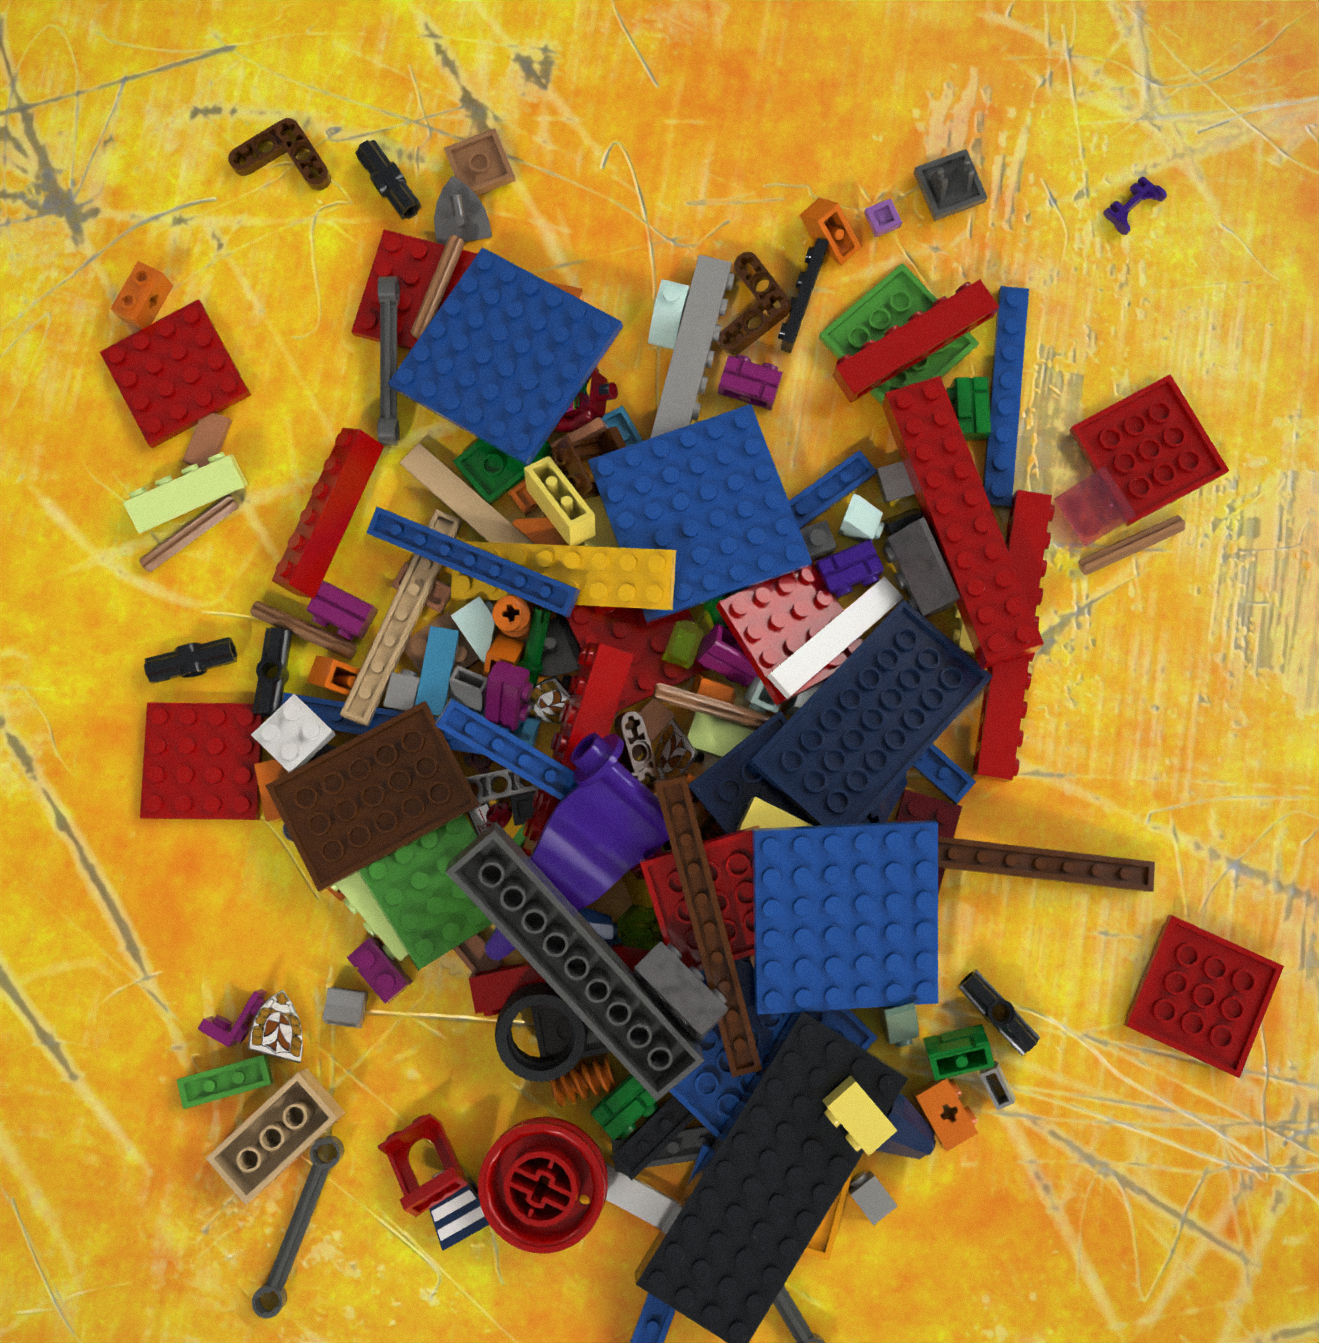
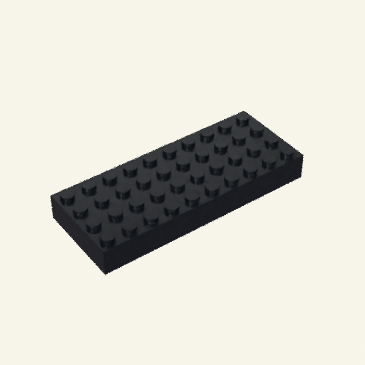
[635,1010,908,1343]

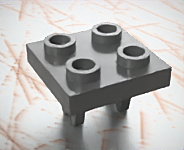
[913,149,988,221]

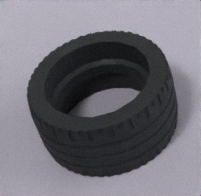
[495,982,588,1082]

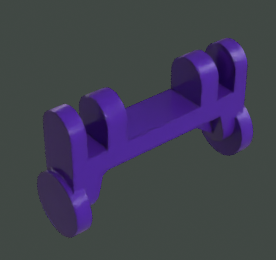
[1103,177,1167,235]

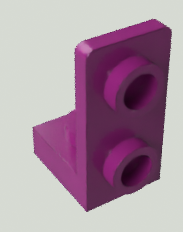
[198,989,267,1047]

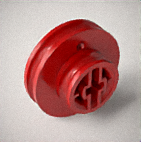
[478,1117,608,1254]

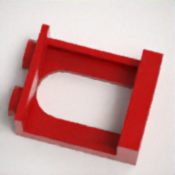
[378,1113,469,1217]

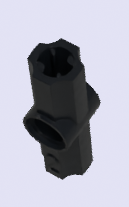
[355,140,421,220]
[252,627,293,717]
[144,637,238,683]
[957,969,1040,1056]

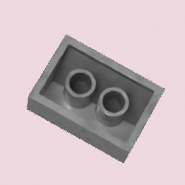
[883,517,960,618]
[634,941,728,1043]

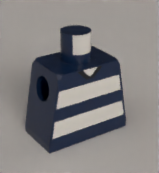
[429,1169,489,1251]

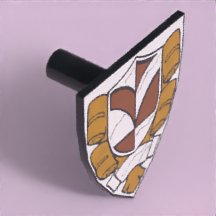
[527,675,572,724]

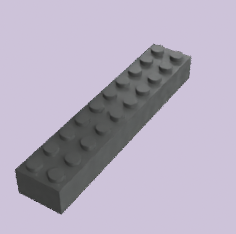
[446,821,704,1101]

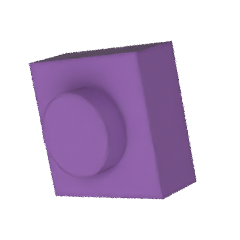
[864,199,902,238]

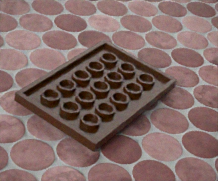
[265,701,481,892]

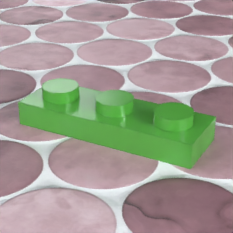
[177,1054,274,1109]

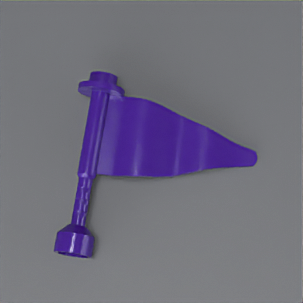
[484,732,670,961]

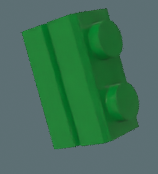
[946,377,991,441]
[923,1024,995,1081]
[590,1074,659,1140]

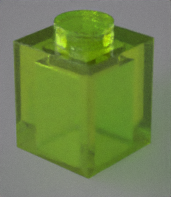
[661,620,704,669]
[617,904,663,951]

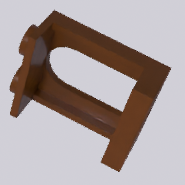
[551,426,627,499]

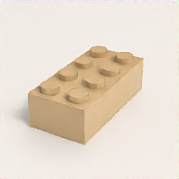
[206,1068,346,1205]

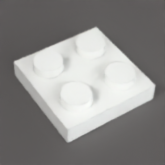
[251,694,336,773]

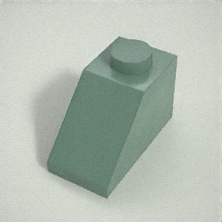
[877,1002,919,1047]

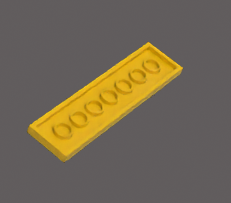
[451,541,676,610]

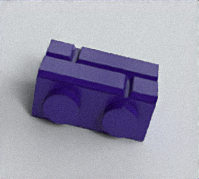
[815,539,884,598]

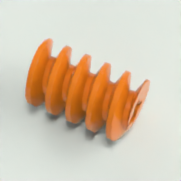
[492,595,533,641]
[550,1053,615,1107]

